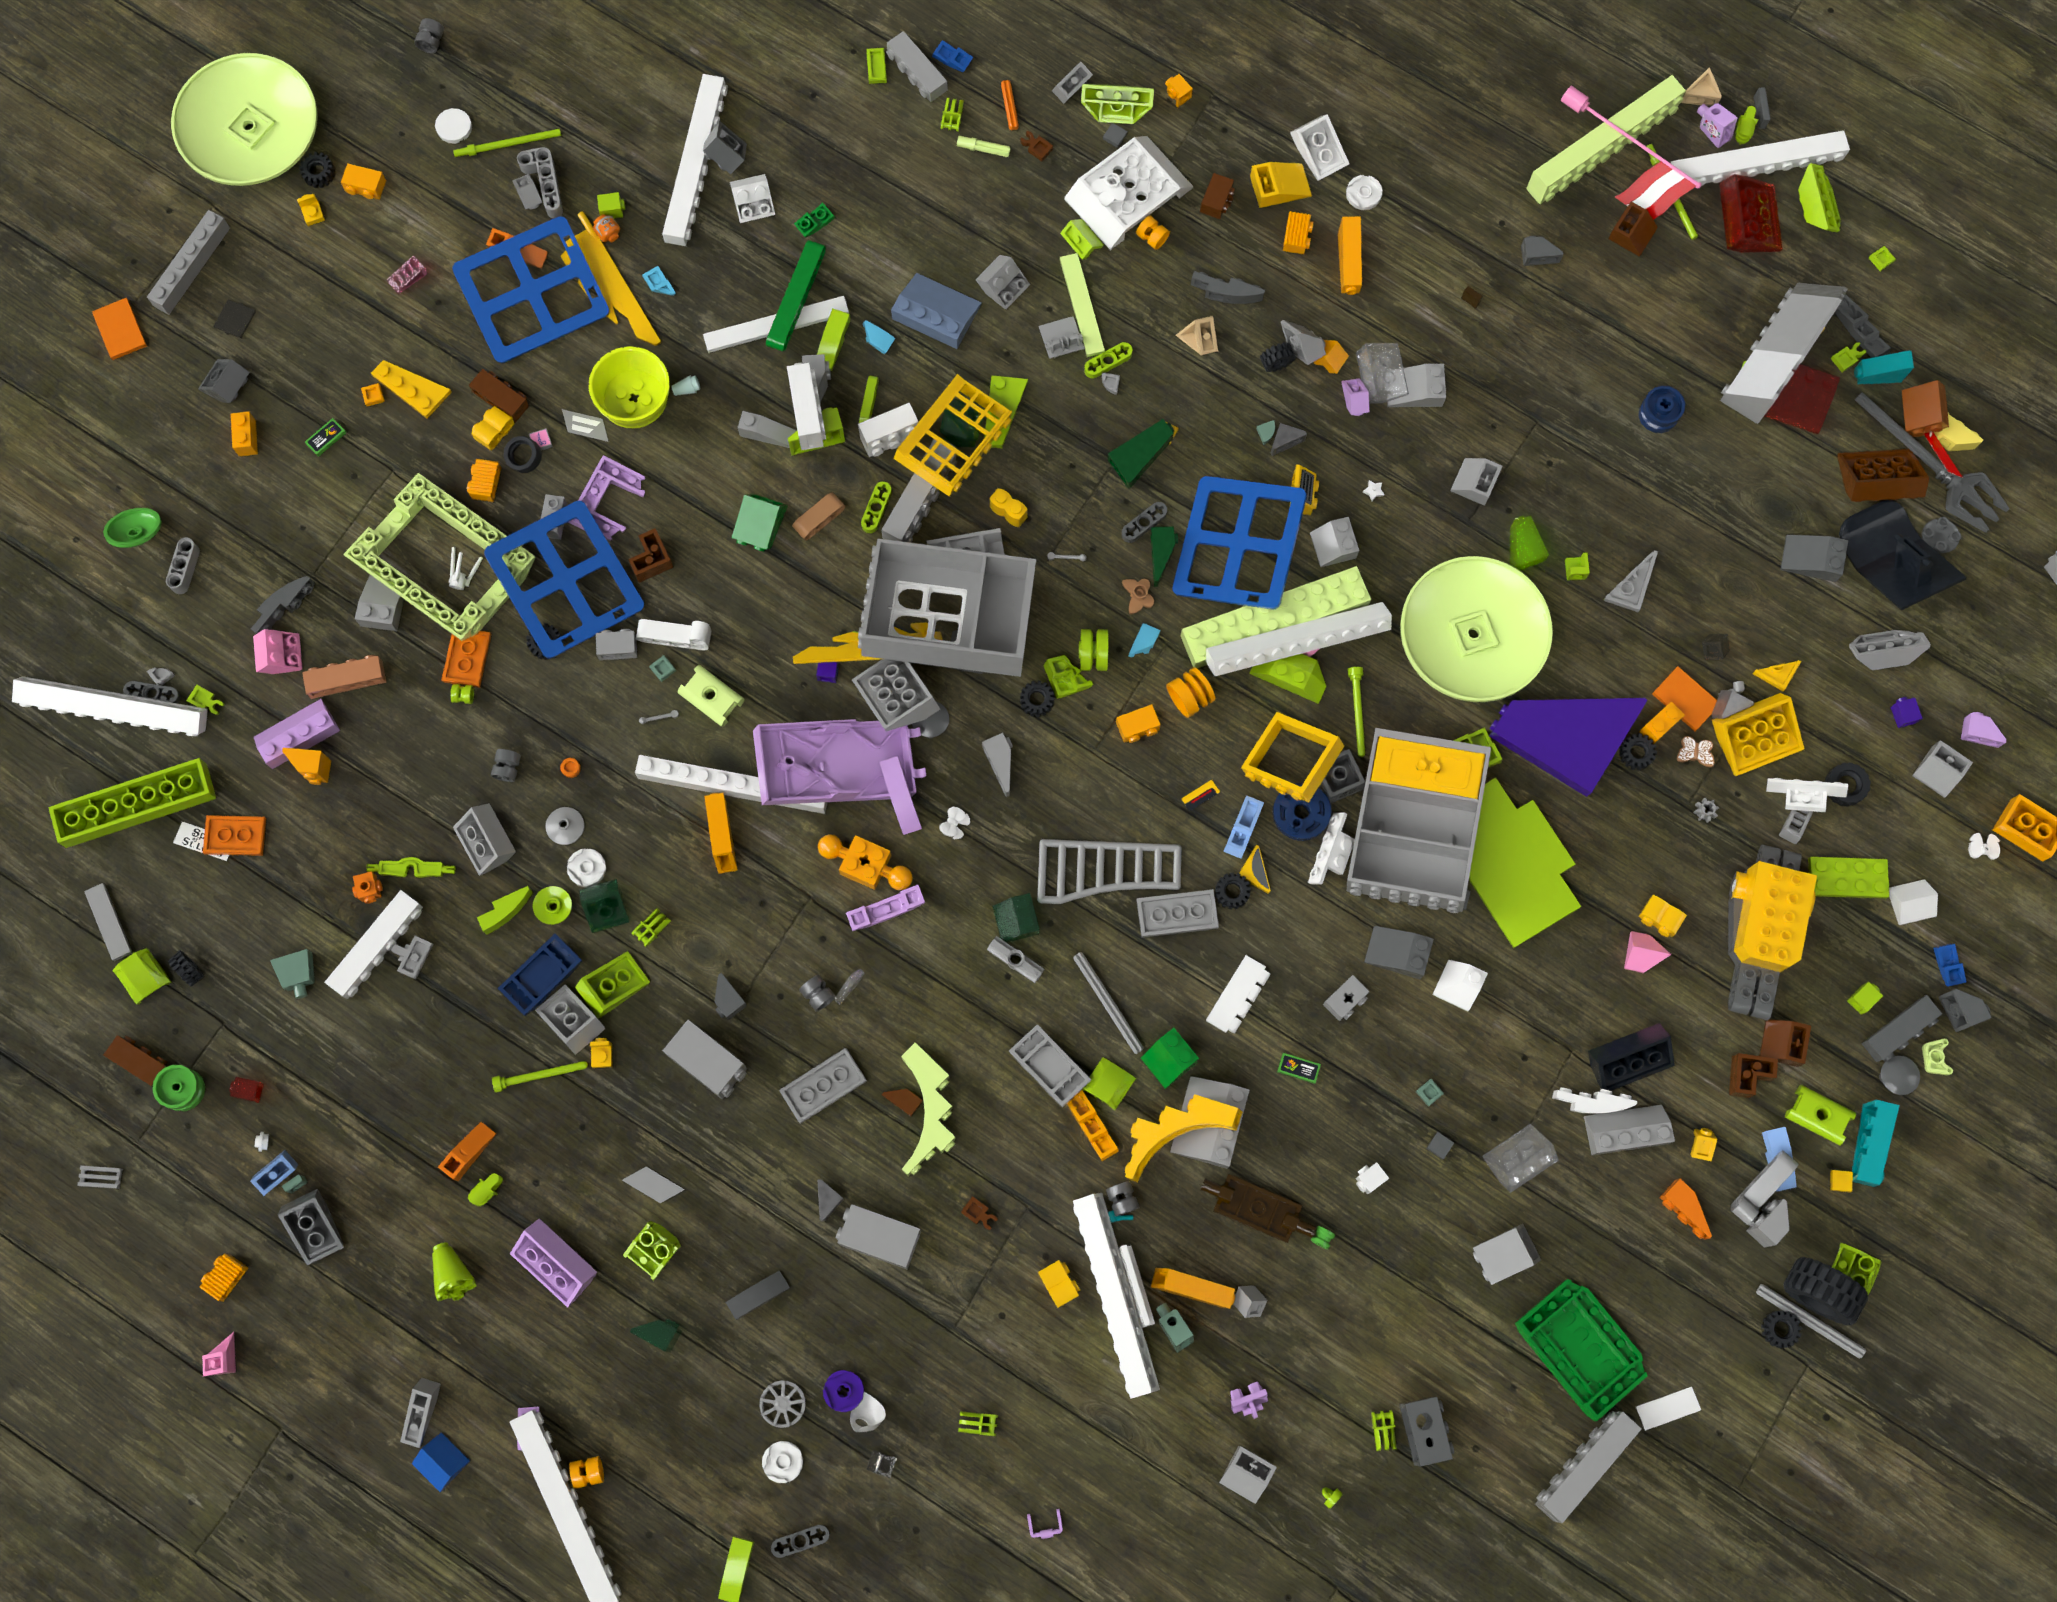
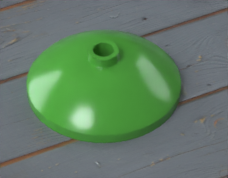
[103,508,161,548]

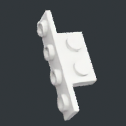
[1766,778,1848,812]
[1308,812,1355,884]

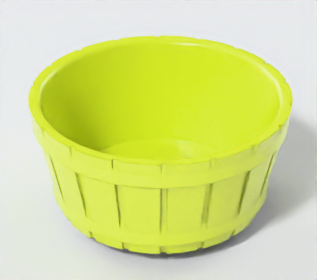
[589,347,670,429]

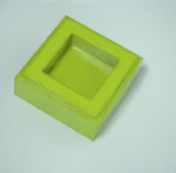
[1869,246,1896,271]

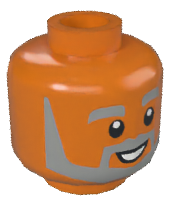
[593,214,620,243]

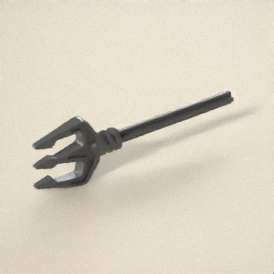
[1855,392,2009,532]

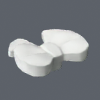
[940,807,970,839]
[1968,833,2000,860]

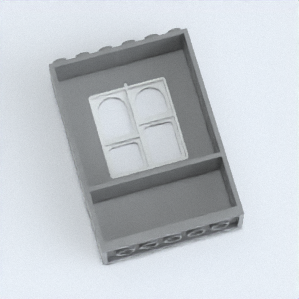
[858,539,1036,677]

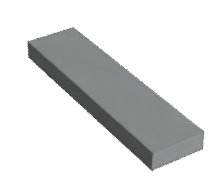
[84,883,133,961]

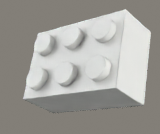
[858,403,918,457]

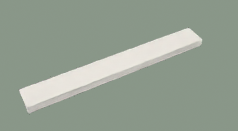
[703,296,849,353]

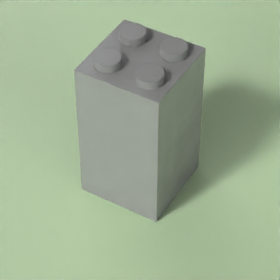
[662,1020,747,1099]
[836,1204,921,1270]

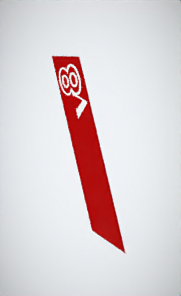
[1924,432,1963,478]

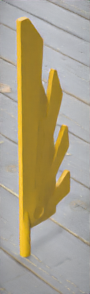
[561,211,661,346]
[793,622,943,664]

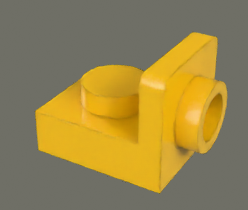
[297,194,325,226]
[590,1038,612,1068]
[1690,1128,1717,1161]

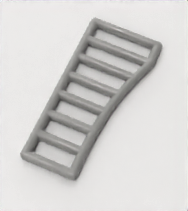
[1037,839,1182,904]

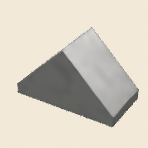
[1271,423,1307,456]
[1711,690,1754,719]
[817,1180,844,1222]

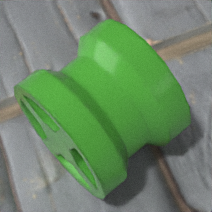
[1311,1226,1335,1250]

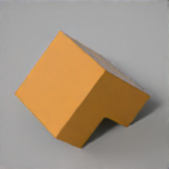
[1314,340,1349,374]

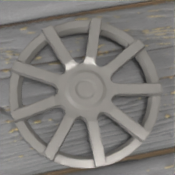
[760,1381,805,1428]

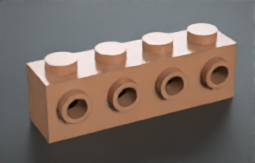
[302,655,386,699]

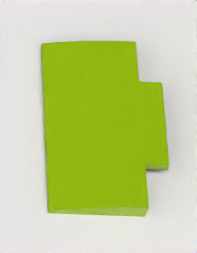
[1469,778,1581,948]

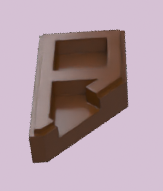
[882,1089,923,1117]

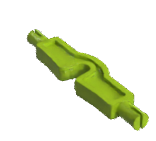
[367,857,456,878]

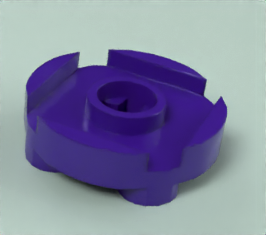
[823,1370,864,1412]

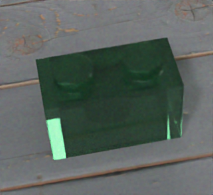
[940,398,982,447]
[579,879,629,933]
[992,893,1040,943]
[630,1318,682,1353]

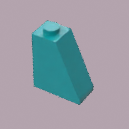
[1854,350,1914,384]

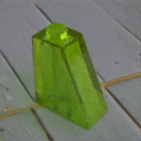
[1510,515,1549,571]

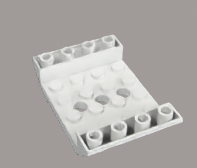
[1064,136,1193,250]

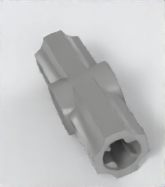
[987,936,1044,983]

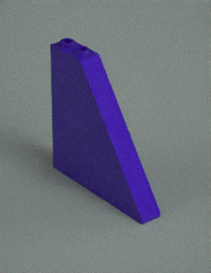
[1489,698,1647,797]

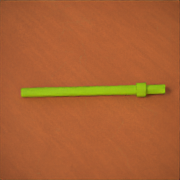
[453,129,561,157]
[1646,144,1698,240]

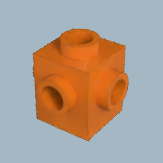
[352,871,383,903]

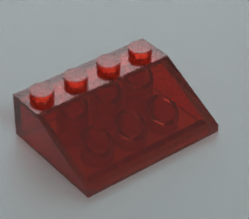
[1719,174,1783,252]
[1764,364,1840,434]

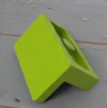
[1060,219,1104,260]

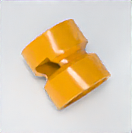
[1136,215,1170,250]
[569,1456,604,1489]

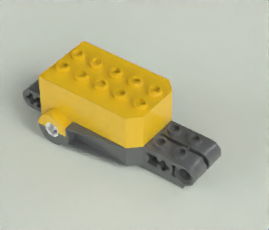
[1727,844,1817,1021]

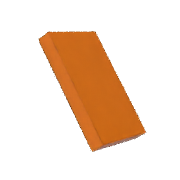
[92,298,147,360]
[442,631,492,688]
[1652,666,1717,731]
[203,815,266,856]

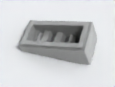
[1779,810,1813,844]

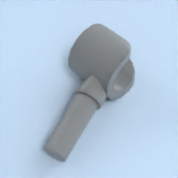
[1718,681,1745,696]

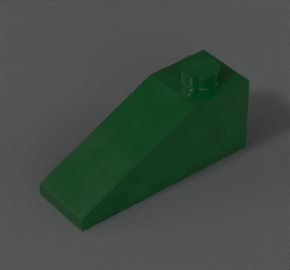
[1150,526,1178,587]

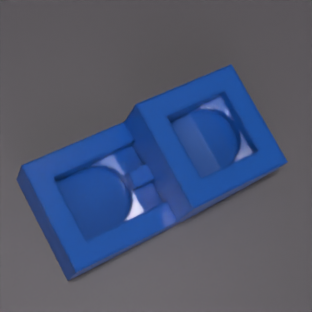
[932,40,973,72]
[1934,944,1966,986]

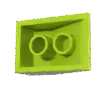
[787,408,845,456]
[575,951,650,1019]

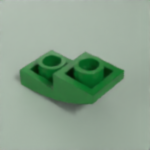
[794,203,835,238]

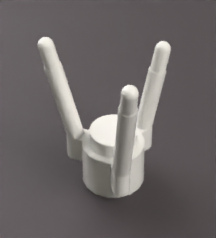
[449,547,483,590]

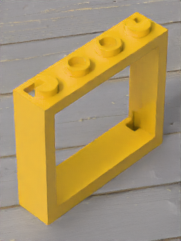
[1241,712,1344,803]

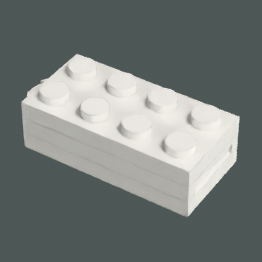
[787,362,826,450]

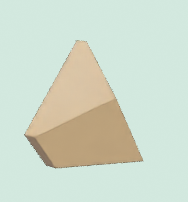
[1681,67,1721,106]
[1176,316,1218,355]

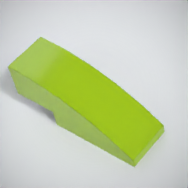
[817,308,850,371]
[477,886,533,935]
[718,1536,754,1602]

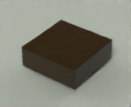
[1461,286,1483,309]

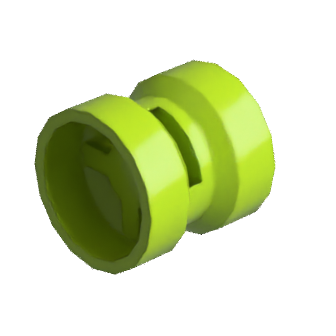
[451,684,474,704]

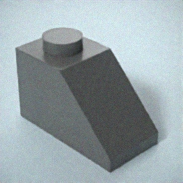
[1521,236,1563,266]
[715,973,747,1020]

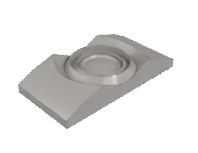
[1009,1024,1091,1108]

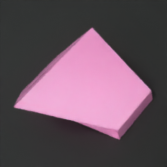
[1624,931,1671,973]
[202,1332,236,1376]

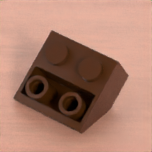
[1608,201,1658,257]
[1759,1020,1811,1067]

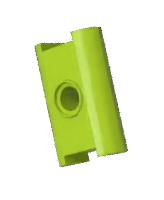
[1785,1085,1856,1146]

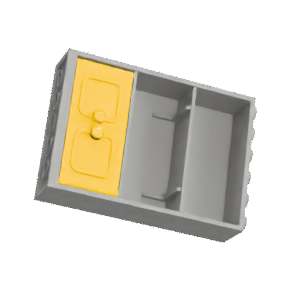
[1346,728,1491,913]

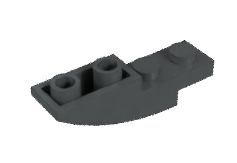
[1191,271,1265,304]
[251,576,315,634]

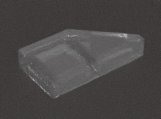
[835,969,865,1005]

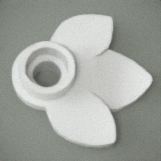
[1090,173,1126,207]

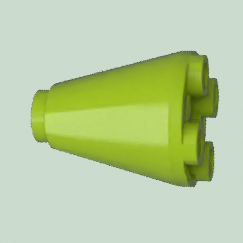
[432,1242,476,1301]

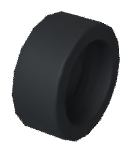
[504,436,542,473]

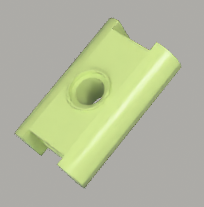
[678,665,744,727]

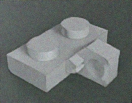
[391,936,434,980]

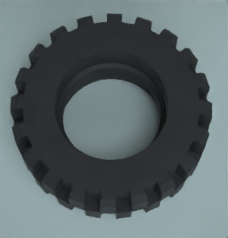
[1784,1257,1868,1326]

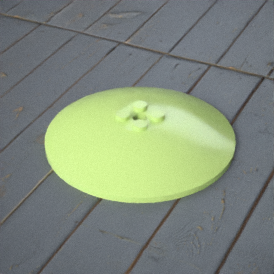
[171,53,317,186]
[1400,556,1553,702]

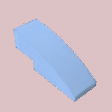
[1224,795,1264,859]
[1762,1127,1796,1192]

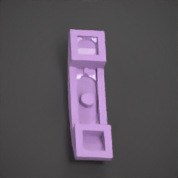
[880,756,922,835]
[846,885,925,931]

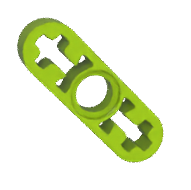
[1084,342,1132,378]
[859,375,879,423]
[861,481,892,533]

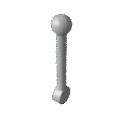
[1047,552,1087,561]
[639,710,679,724]

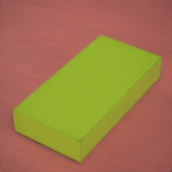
[867,48,887,84]

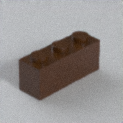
[469,369,529,423]
[103,1035,168,1087]

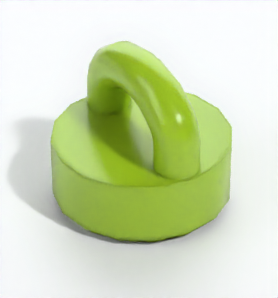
[1322,1487,1343,1509]

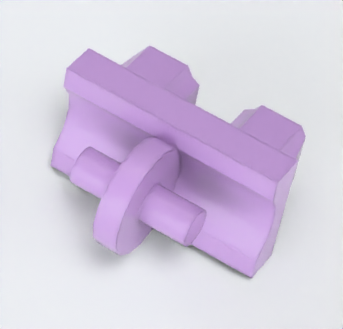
[1230,1382,1268,1419]

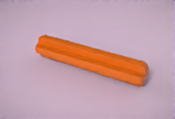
[1001,80,1019,131]

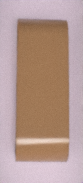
[792,492,845,540]

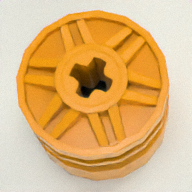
[1166,667,1216,718]

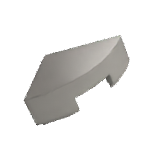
[1102,372,1120,395]
[146,668,175,686]

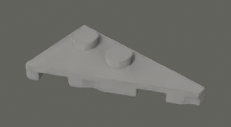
[1604,550,1658,612]

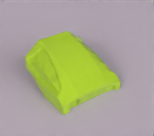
[112,948,171,1005]
[1082,1057,1136,1111]
[623,1221,681,1281]
[1832,1243,1881,1295]

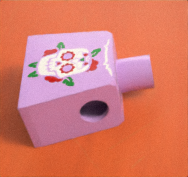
[1697,103,1737,148]

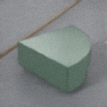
[1256,420,1275,445]

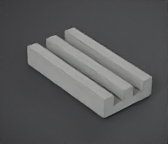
[77,1166,123,1189]

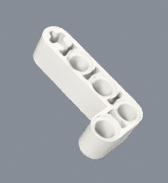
[636,619,711,650]

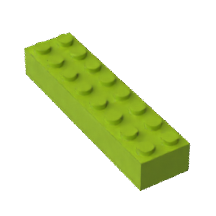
[48,758,216,848]

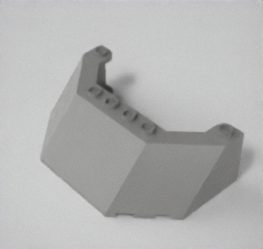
[1720,283,1848,424]

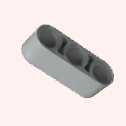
[166,538,200,594]

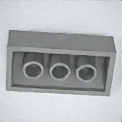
[1584,1105,1675,1155]

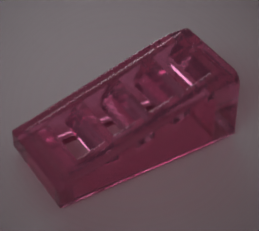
[387,255,427,294]

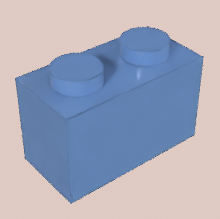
[250,1150,298,1196]

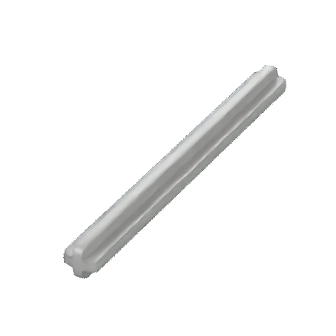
[1074,952,1143,1054]
[1756,1284,1866,1358]

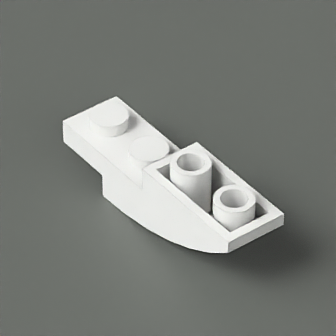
[1552,1087,1637,1114]

